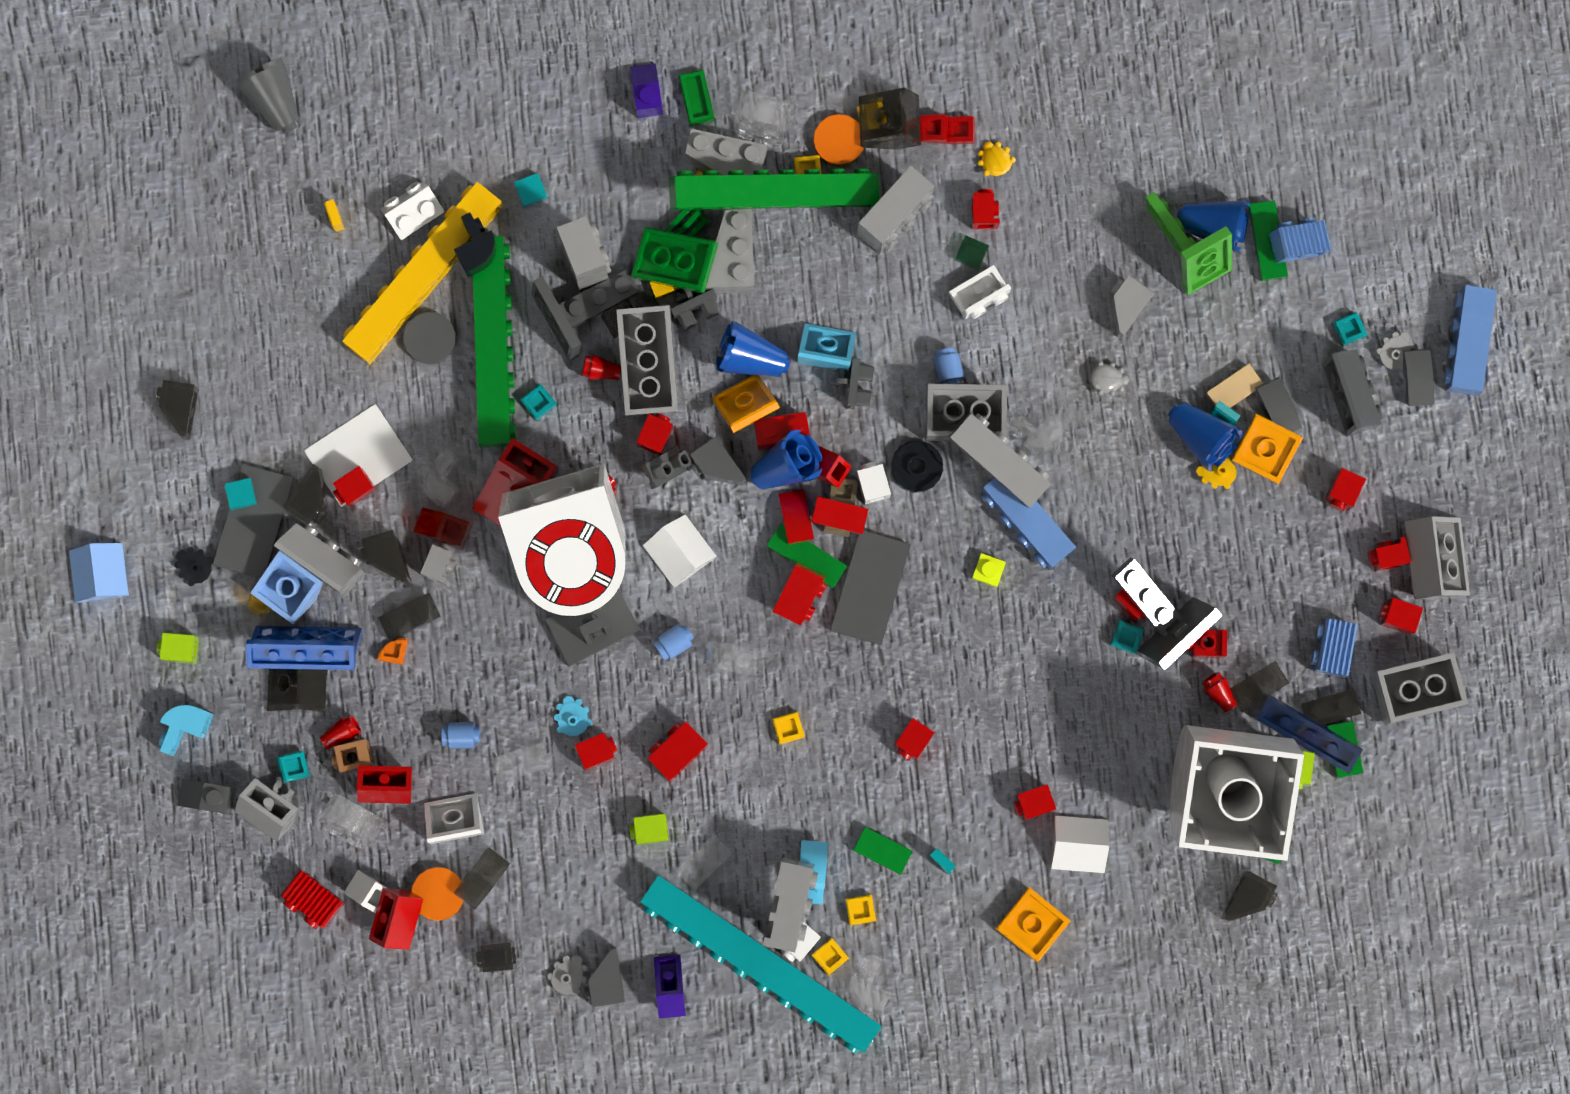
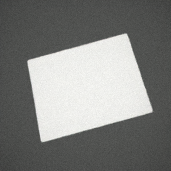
[304,404,412,507]

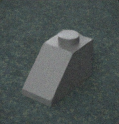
[1111,275,1154,340]

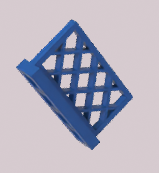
[246,626,362,670]

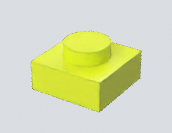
[972,553,1006,588]

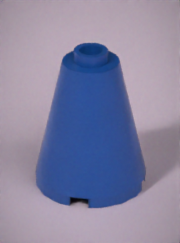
[1177,200,1250,253]
[715,321,791,377]
[1168,402,1243,472]
[750,430,822,489]

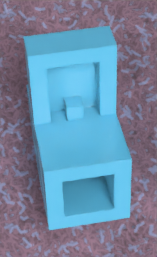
[159,705,214,756]
[799,840,828,905]

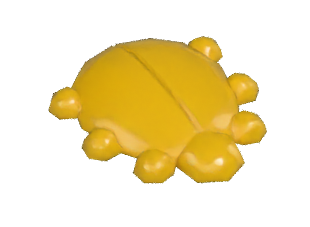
[977,142,1016,176]
[1196,457,1237,489]

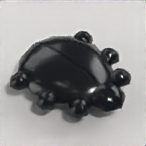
[174,547,213,586]

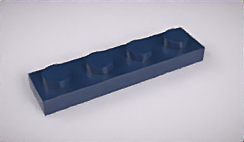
[1256,695,1364,774]

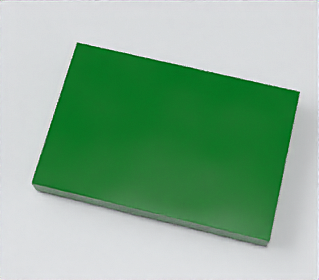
[631,227,718,293]

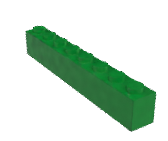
[669,169,879,210]
[473,236,516,448]

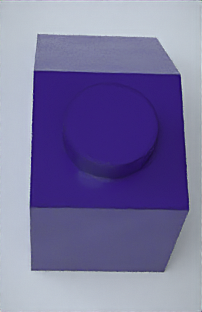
[630,64,663,118]
[654,955,686,1019]

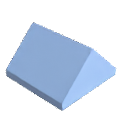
[69,543,129,603]
[251,550,323,624]

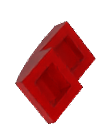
[920,114,975,144]
[778,489,814,545]

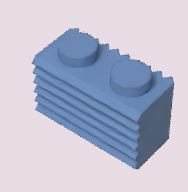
[1269,218,1332,263]
[1310,618,1358,678]

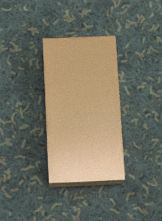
[1206,364,1263,408]

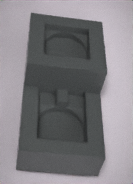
[1403,349,1435,406]
[1255,377,1302,432]

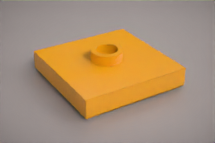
[712,375,780,433]
[1232,413,1303,484]
[995,887,1071,963]

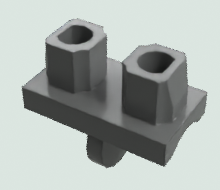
[671,289,719,330]
[830,358,874,410]
[641,446,691,489]

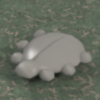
[1377,332,1414,370]
[1091,360,1129,396]
[547,955,587,995]

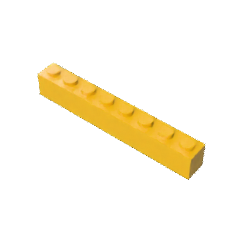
[342,182,503,365]

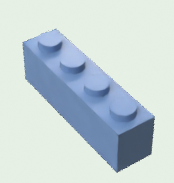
[1443,285,1497,396]
[981,478,1076,570]

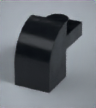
[454,212,496,278]

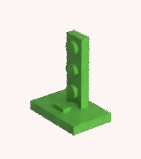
[1145,192,1232,296]

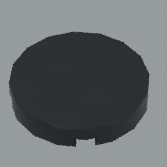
[891,441,943,493]

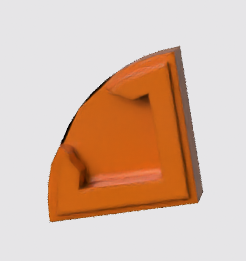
[376,638,409,665]

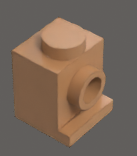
[331,739,374,774]

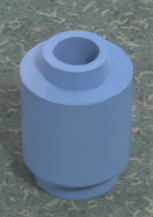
[933,348,964,384]
[653,624,694,661]
[441,722,481,749]

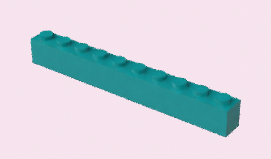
[640,875,882,1054]

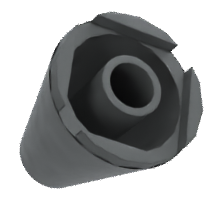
[236,58,299,134]

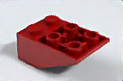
[472,438,559,527]

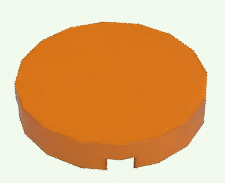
[813,114,865,167]
[412,867,465,921]

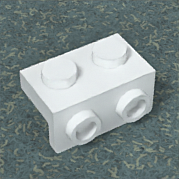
[380,181,445,240]
[949,265,1011,319]

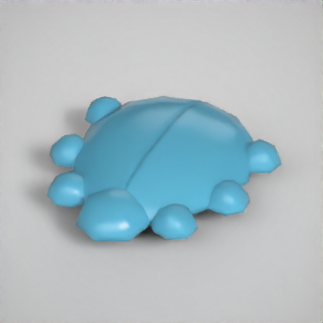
[554,696,592,736]

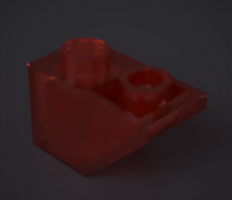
[413,507,472,550]

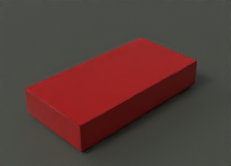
[811,496,869,534]

